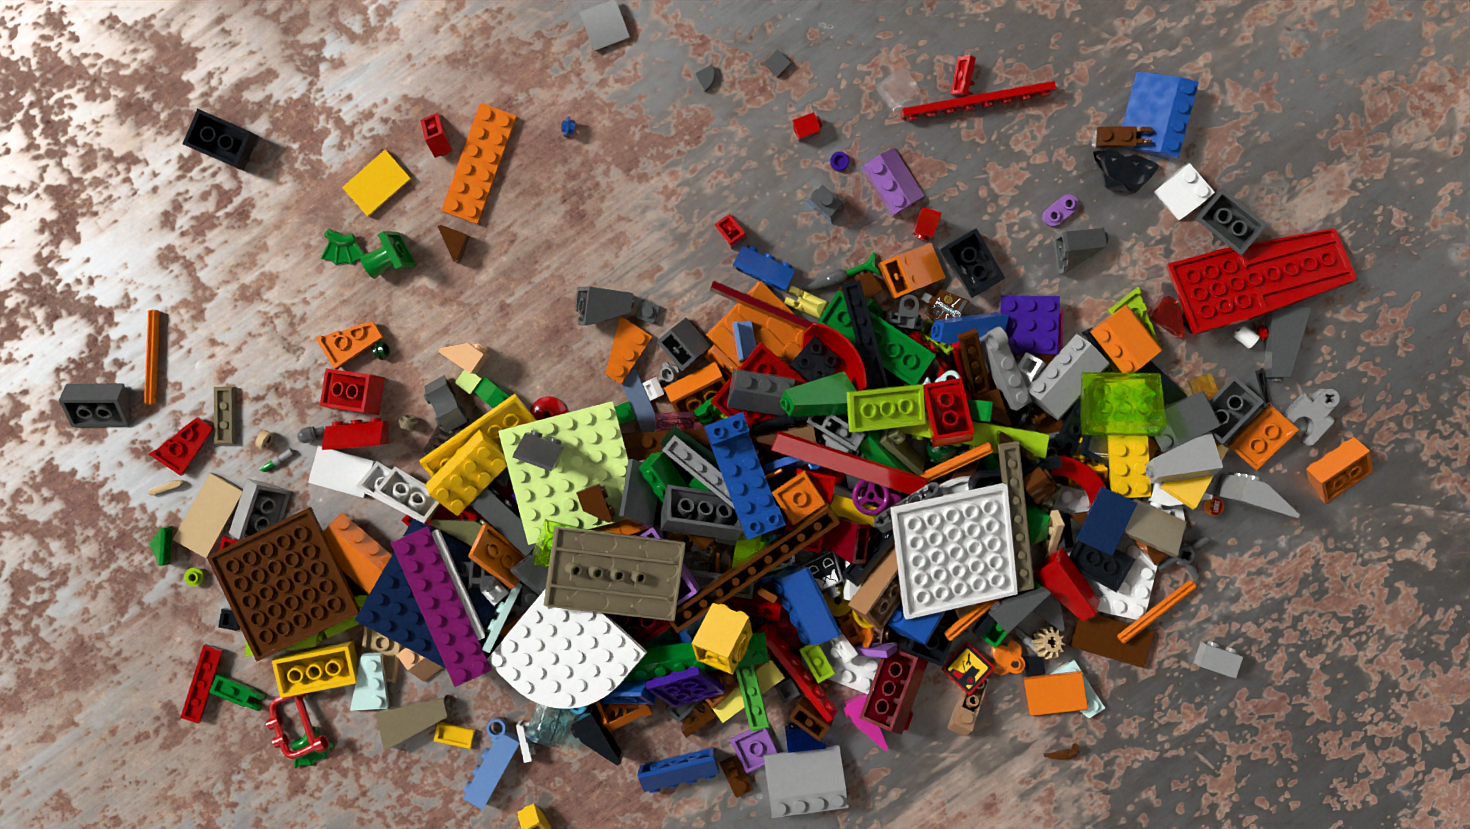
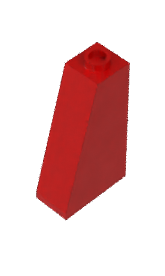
[1033,548,1100,621]

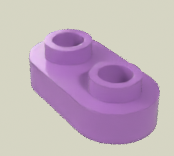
[1042,194,1078,227]

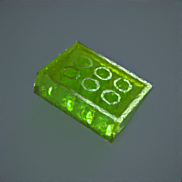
[1080,372,1167,436]

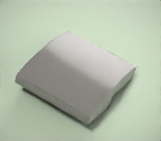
[579,0,630,51]

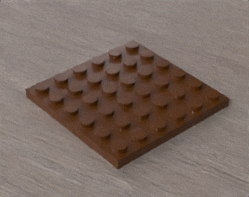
[207,507,360,662]

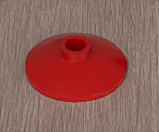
[530,396,567,421]

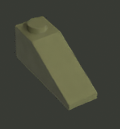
[429,519,493,546]

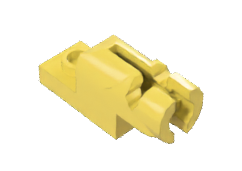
[784,285,829,320]

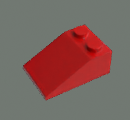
[320,368,385,415]
[923,378,974,448]

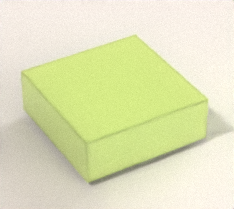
[455,370,482,394]

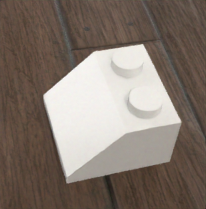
[1154,163,1215,221]

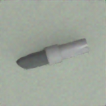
[1013,626,1038,654]

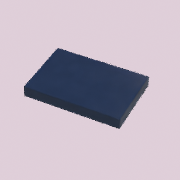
[1076,486,1137,556]

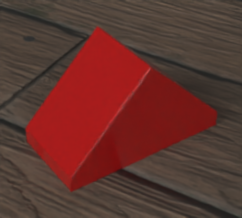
[714,214,747,249]

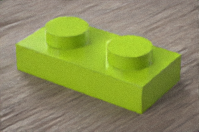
[799,644,835,683]

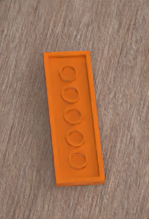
[441,103,517,225]

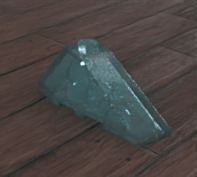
[525,703,568,748]

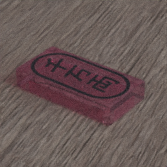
[655,412,694,431]

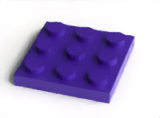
[1000,295,1060,354]
[646,666,725,708]

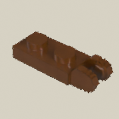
[1096,126,1153,148]

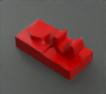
[950,55,976,96]

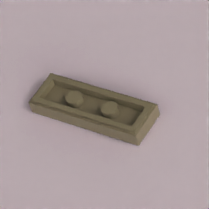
[214,387,236,444]

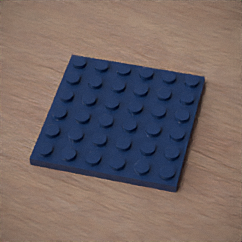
[355,518,508,669]

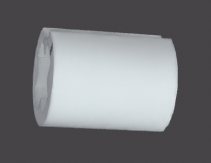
[1232,324,1260,349]

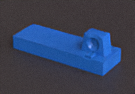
[764,456,823,474]

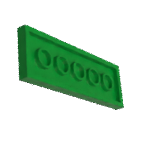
[817,290,936,385]

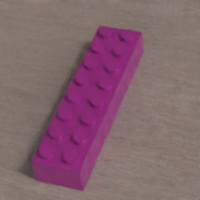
[391,525,492,687]

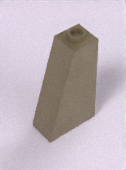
[376,694,453,750]

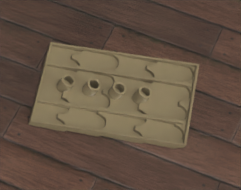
[543,526,685,621]

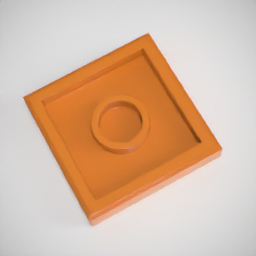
[771,471,826,526]

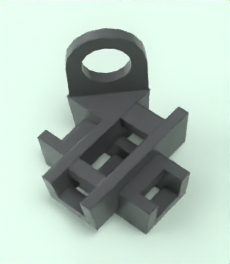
[888,295,924,329]
[460,559,497,592]

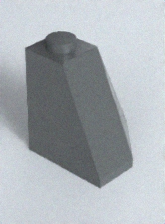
[1054,228,1108,274]
[575,286,634,326]

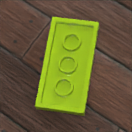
[847,384,926,433]

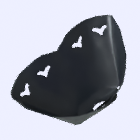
[1093,150,1159,194]

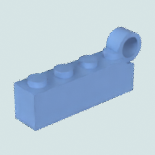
[463,716,520,810]

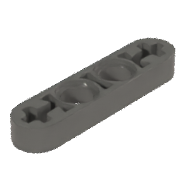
[874,482,944,533]

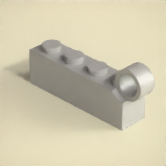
[979,326,1032,411]

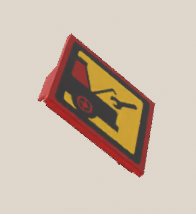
[941,641,995,696]

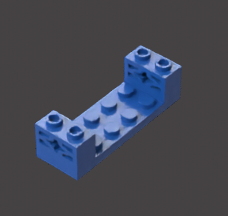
[704,412,786,540]

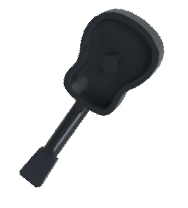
[968,455,1062,490]

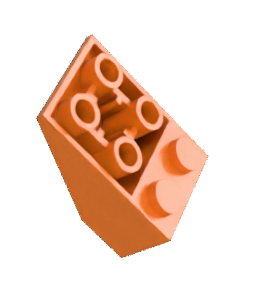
[878,243,946,300]

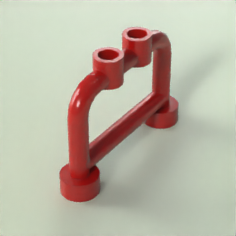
[266,692,329,759]

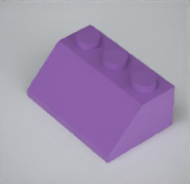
[862,148,924,217]

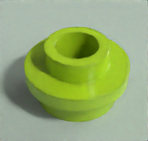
[184,567,204,587]

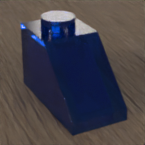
[785,722,826,753]

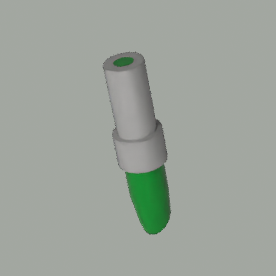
[260,448,295,472]

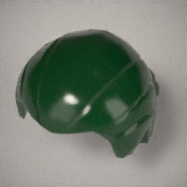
[926,441,971,464]

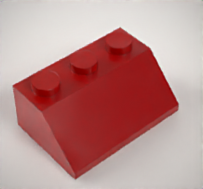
[322,418,390,450]

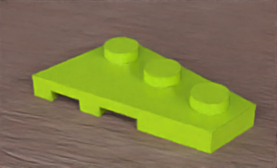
[1107,287,1159,344]

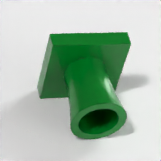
[360,231,417,279]

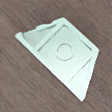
[482,583,522,653]

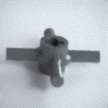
[1156,536,1210,581]

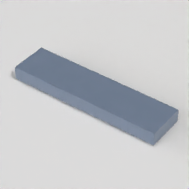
[622,368,663,432]

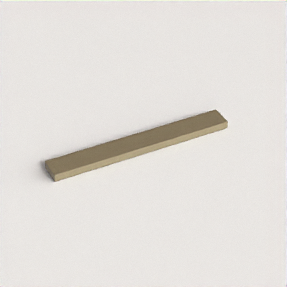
[998,441,1035,592]

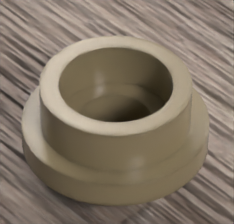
[399,415,418,430]

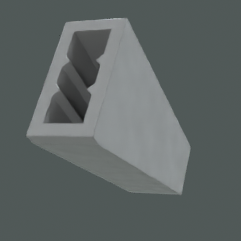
[1145,432,1223,484]

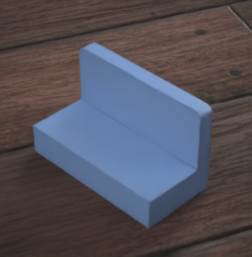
[732,321,756,362]

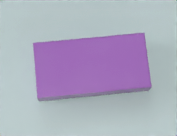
[854,643,897,658]

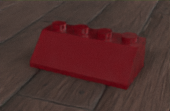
[860,650,928,735]

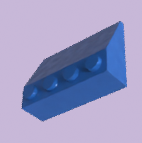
[1121,71,1199,161]

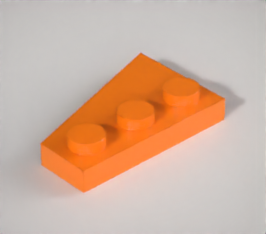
[605,316,652,385]
[315,321,384,370]

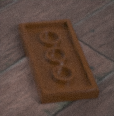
[1069,614,1154,668]

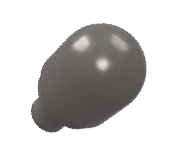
[297,426,325,443]

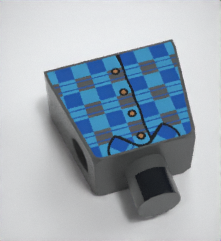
[805,185,844,224]

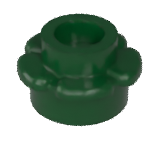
[373,342,390,360]

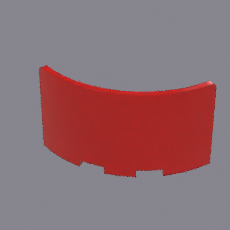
[800,322,867,391]

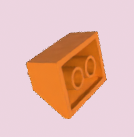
[1091,304,1162,377]
[664,362,726,426]
[1306,437,1373,504]

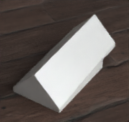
[355,461,440,523]

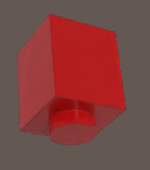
[792,112,823,142]

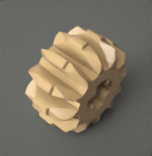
[1031,626,1065,660]

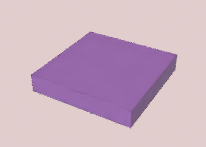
[730,728,779,774]

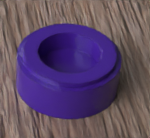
[830,152,849,172]

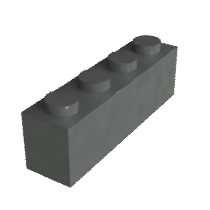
[470,486,540,556]

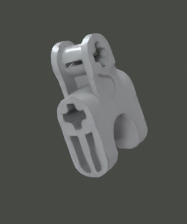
[1282,389,1340,446]

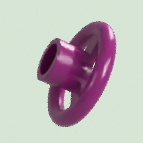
[852,479,890,516]

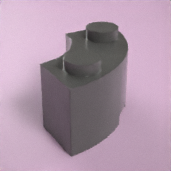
[424,375,467,432]

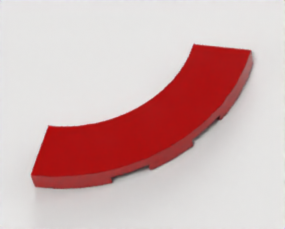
[1050,455,1106,507]

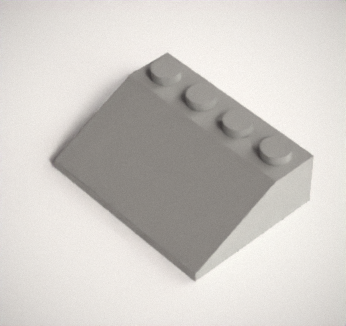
[1215,471,1300,518]
[764,744,848,818]

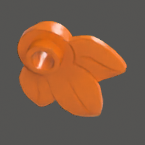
[991,639,1025,675]

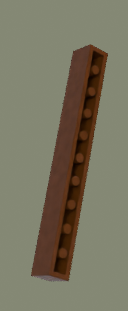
[668,503,840,633]

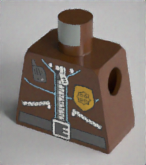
[920,289,969,322]

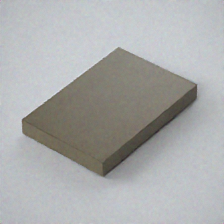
[1123,499,1187,557]

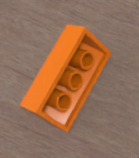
[323,513,392,595]

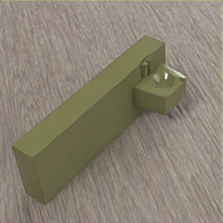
[880,428,924,475]

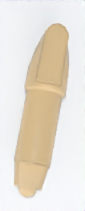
[148,480,184,496]

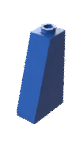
[931,312,1009,344]

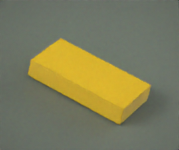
[434,721,476,749]

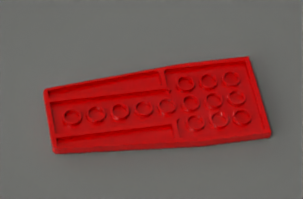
[1166,228,1356,336]

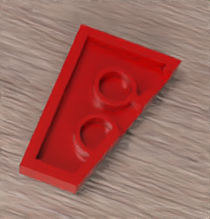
[149,417,214,476]

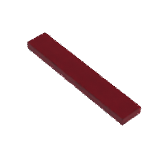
[710,281,813,331]

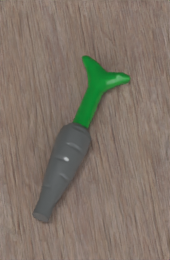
[802,251,880,292]

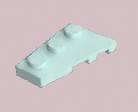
[350,652,389,711]

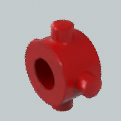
[1257,325,1268,341]

